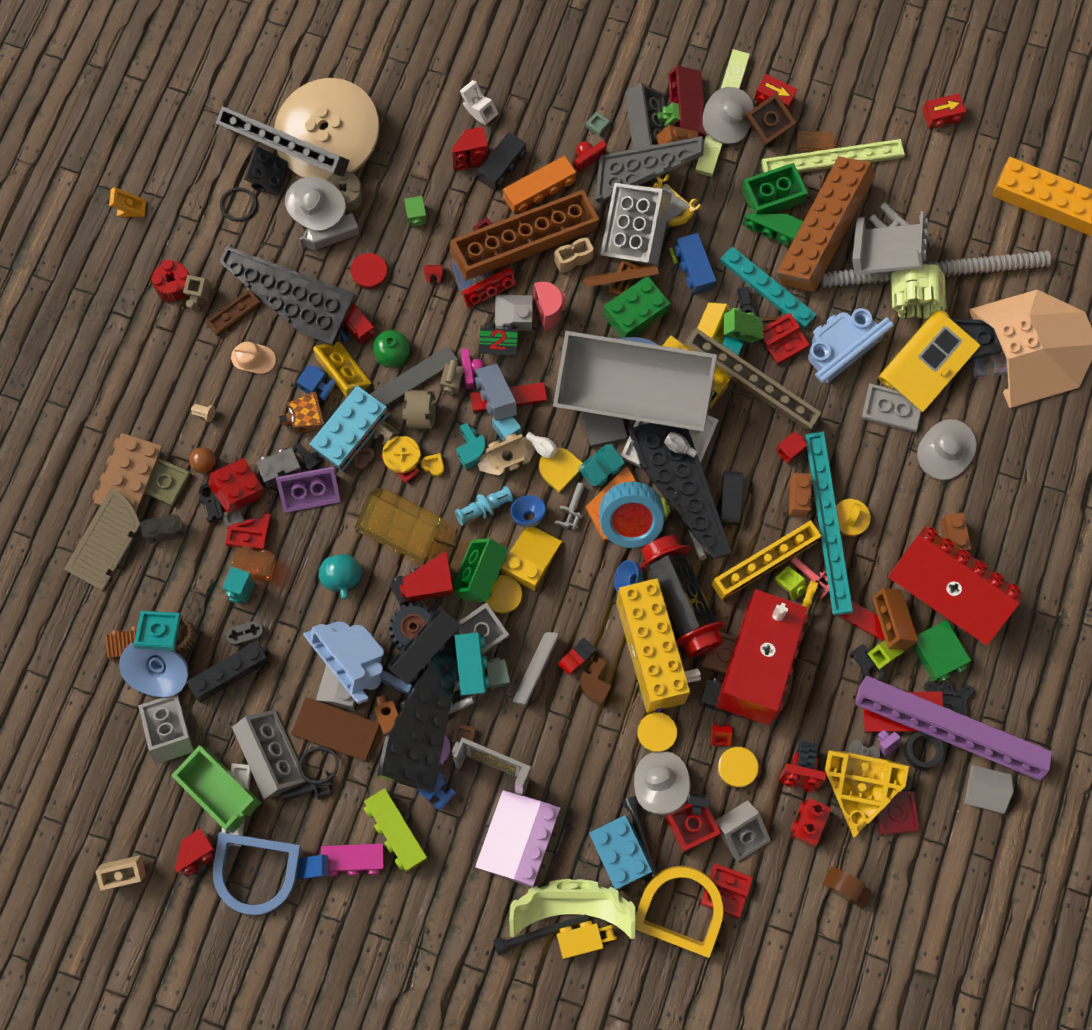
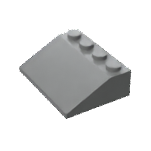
[600,183,672,266]

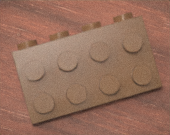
[92,433,162,514]

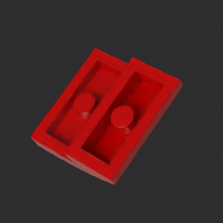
[762,313,809,365]
[700,863,753,919]

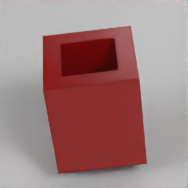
[775,431,807,465]

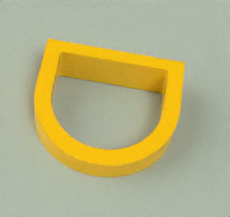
[635,866,723,958]

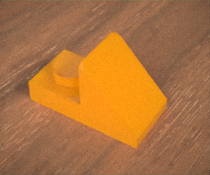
[109,187,146,217]

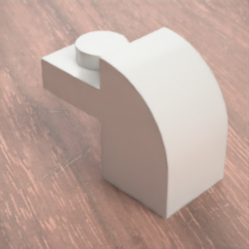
[460,80,498,125]

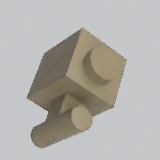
[183,275,212,312]
[440,360,464,395]

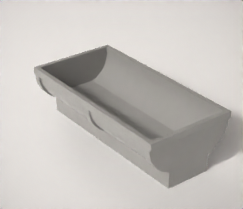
[553,331,717,432]

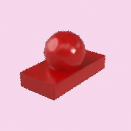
[574,140,607,173]

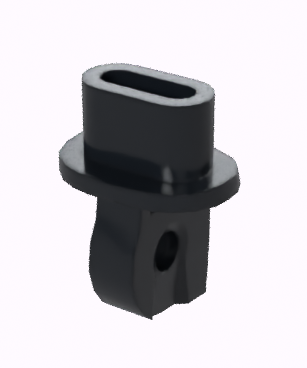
[294,443,320,471]

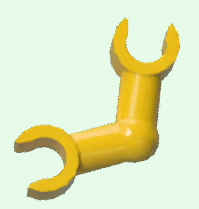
[802,581,818,615]

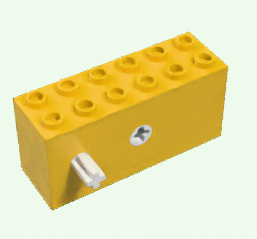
[616,578,701,713]

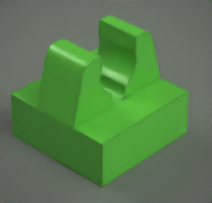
[658,102,680,127]

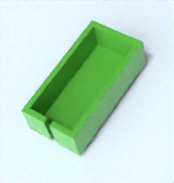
[171,745,261,833]

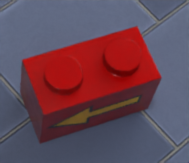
[754,74,798,110]
[922,93,966,128]

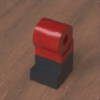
[558,637,596,675]

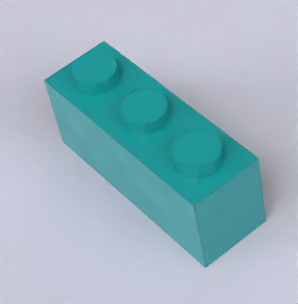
[455,632,490,695]

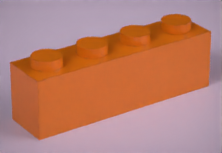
[503,155,576,214]

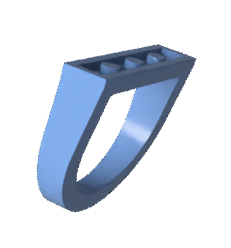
[213,832,302,915]

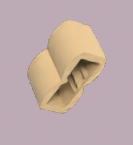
[554,238,594,272]

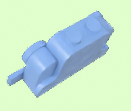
[808,308,894,383]
[303,622,384,704]

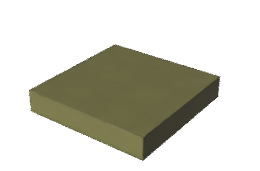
[145,458,191,507]

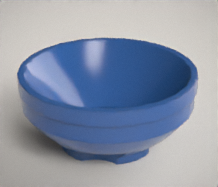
[511,495,546,527]
[614,560,644,592]

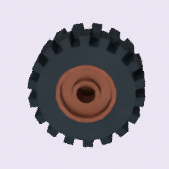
[389,603,433,650]

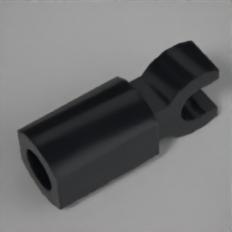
[737,287,755,313]

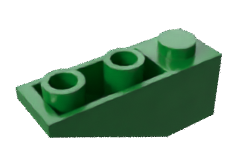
[742,214,803,246]

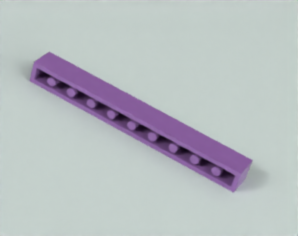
[855,676,1052,780]

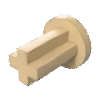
[191,404,215,422]

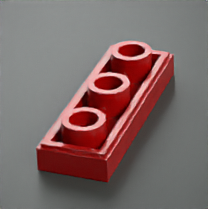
[461,267,516,308]

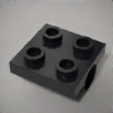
[244,146,288,195]

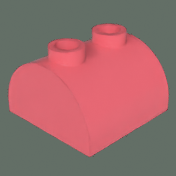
[534,282,566,331]

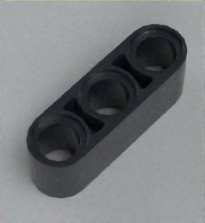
[720,471,743,526]

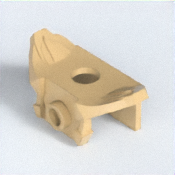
[477,433,535,475]

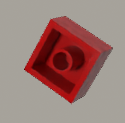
[208,458,264,514]
[664,803,721,853]

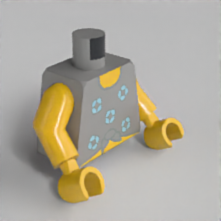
[652,174,702,228]

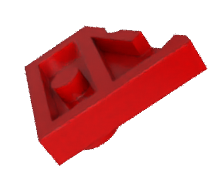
[225,514,271,551]

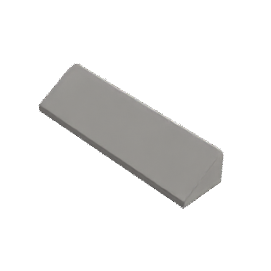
[512,632,559,708]

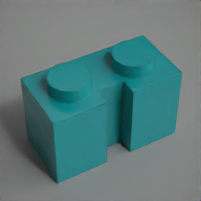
[578,444,625,487]
[222,566,255,604]

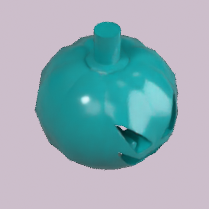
[319,554,362,600]

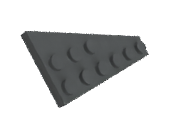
[595,137,704,203]

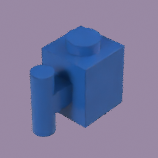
[297,364,337,401]
[416,771,456,811]

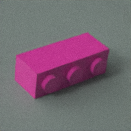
[321,844,385,876]

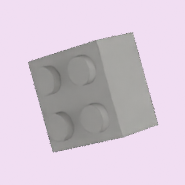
[459,602,510,655]

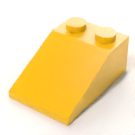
[501,526,562,591]

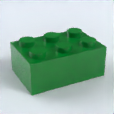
[741,163,808,214]
[602,276,670,338]
[452,538,509,602]

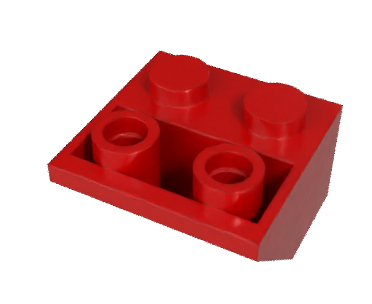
[451,127,488,170]
[175,828,216,876]

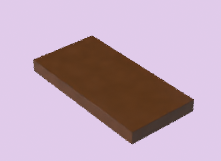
[291,697,380,762]

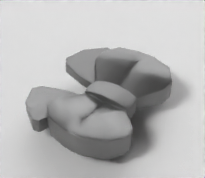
[848,739,880,758]

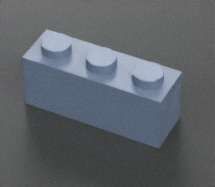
[474,363,517,421]

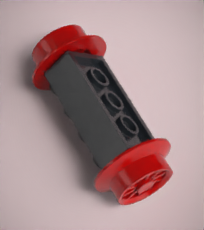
[640,535,725,658]

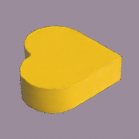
[421,453,444,477]

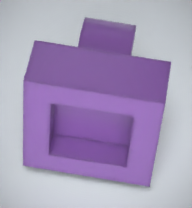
[878,730,900,757]

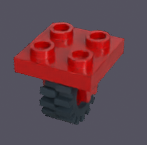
[779,741,827,792]

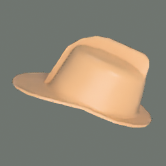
[231,342,276,374]

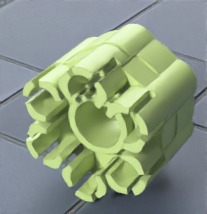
[891,264,946,319]

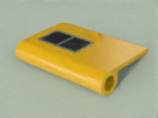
[878,310,980,412]

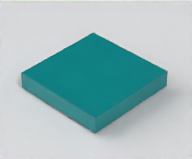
[134,611,182,651]

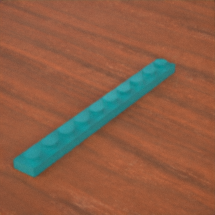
[805,431,853,616]

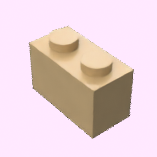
[96,855,146,891]

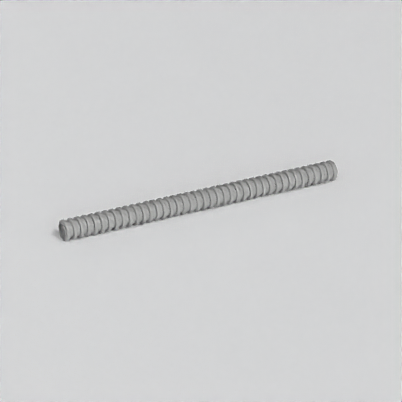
[820,251,1052,289]

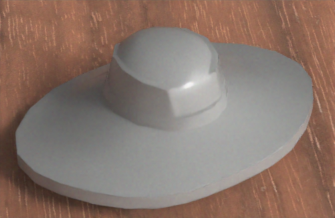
[702,87,754,144]
[285,177,347,231]
[917,419,977,481]
[634,751,691,815]

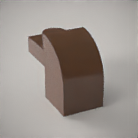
[580,658,611,707]
[822,867,872,909]

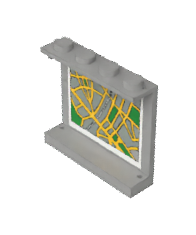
[452,738,531,796]

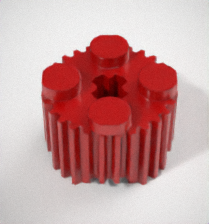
[151,259,189,303]

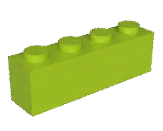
[363,788,428,872]

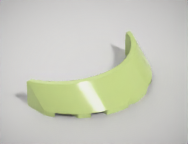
[509,879,635,939]

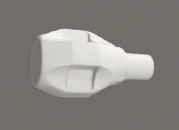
[526,432,558,458]

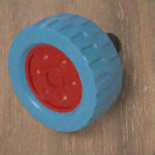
[599,482,664,548]

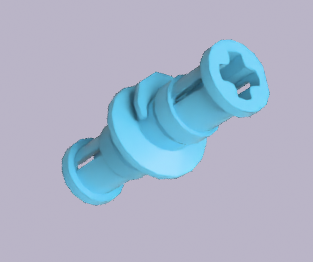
[455,486,513,526]

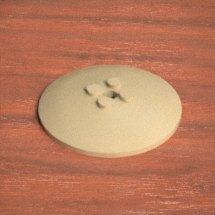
[274,78,379,180]

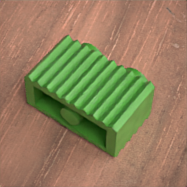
[724,308,764,343]

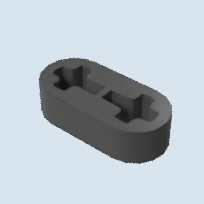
[226,621,264,646]

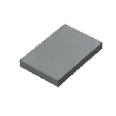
[861,383,921,433]

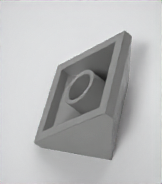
[964,765,1013,814]

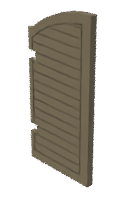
[64,487,142,591]

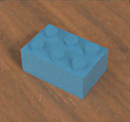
[589,815,655,890]

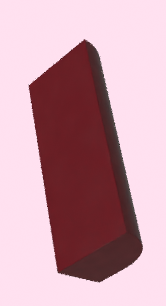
[668,65,706,137]

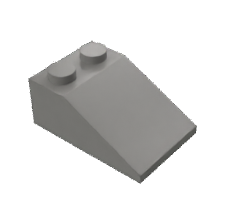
[138,694,194,765]

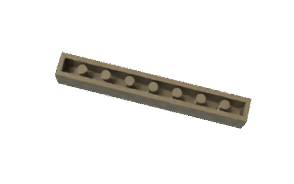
[682,328,821,429]

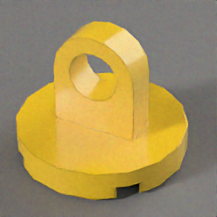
[836,499,871,537]

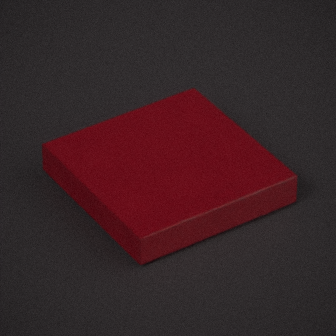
[876,791,920,835]

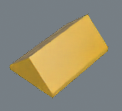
[313,342,372,398]

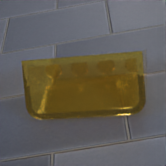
[354,488,446,562]

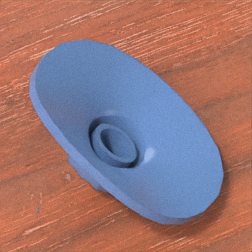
[119,643,189,697]

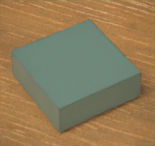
[585,111,610,136]

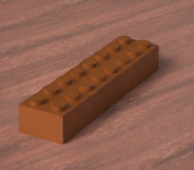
[777,156,875,292]
[450,190,599,281]

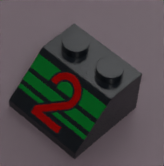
[479,322,518,355]

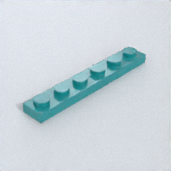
[720,246,816,330]

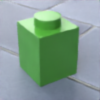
[404,196,427,227]

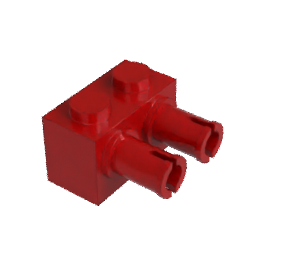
[790,798,831,847]

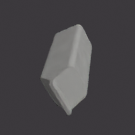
[299,213,359,250]

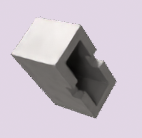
[256,447,302,488]

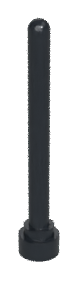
[622,796,663,892]
[493,914,589,956]

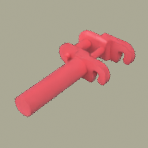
[790,556,829,599]

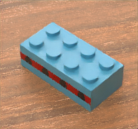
[309,386,390,472]

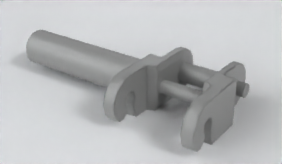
[554,483,585,530]

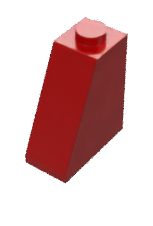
[400,552,453,602]

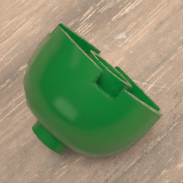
[373,330,410,368]

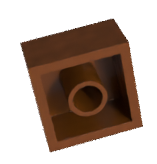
[745,93,796,146]

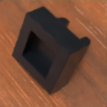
[687,792,710,816]

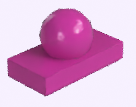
[461,348,486,390]

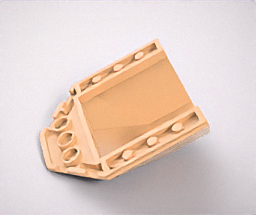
[969,290,1092,408]

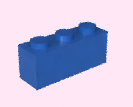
[674,233,716,294]

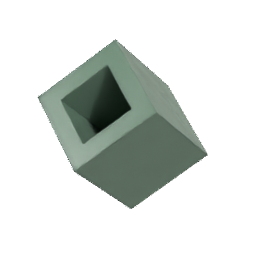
[486,658,510,690]

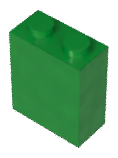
[912,620,971,682]

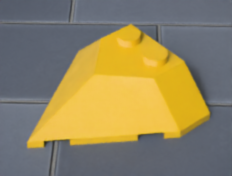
[825,750,909,838]

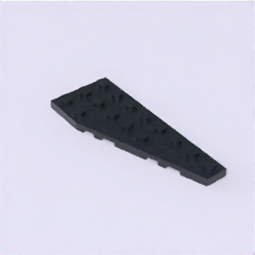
[219,245,356,346]

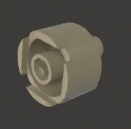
[326,170,362,214]
[403,390,436,429]

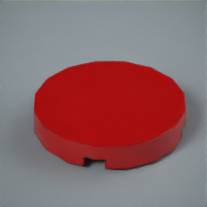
[350,253,387,289]

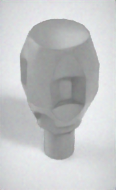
[664,432,698,458]

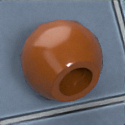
[189,447,216,473]

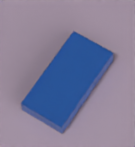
[297,855,328,880]

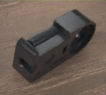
[199,483,223,523]
[849,644,884,681]

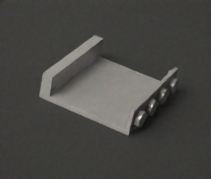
[852,211,928,275]

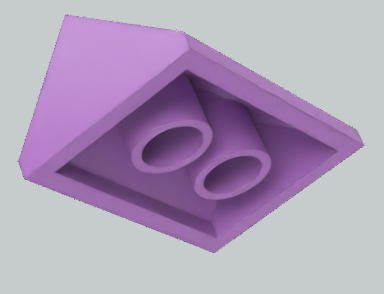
[276,467,341,513]

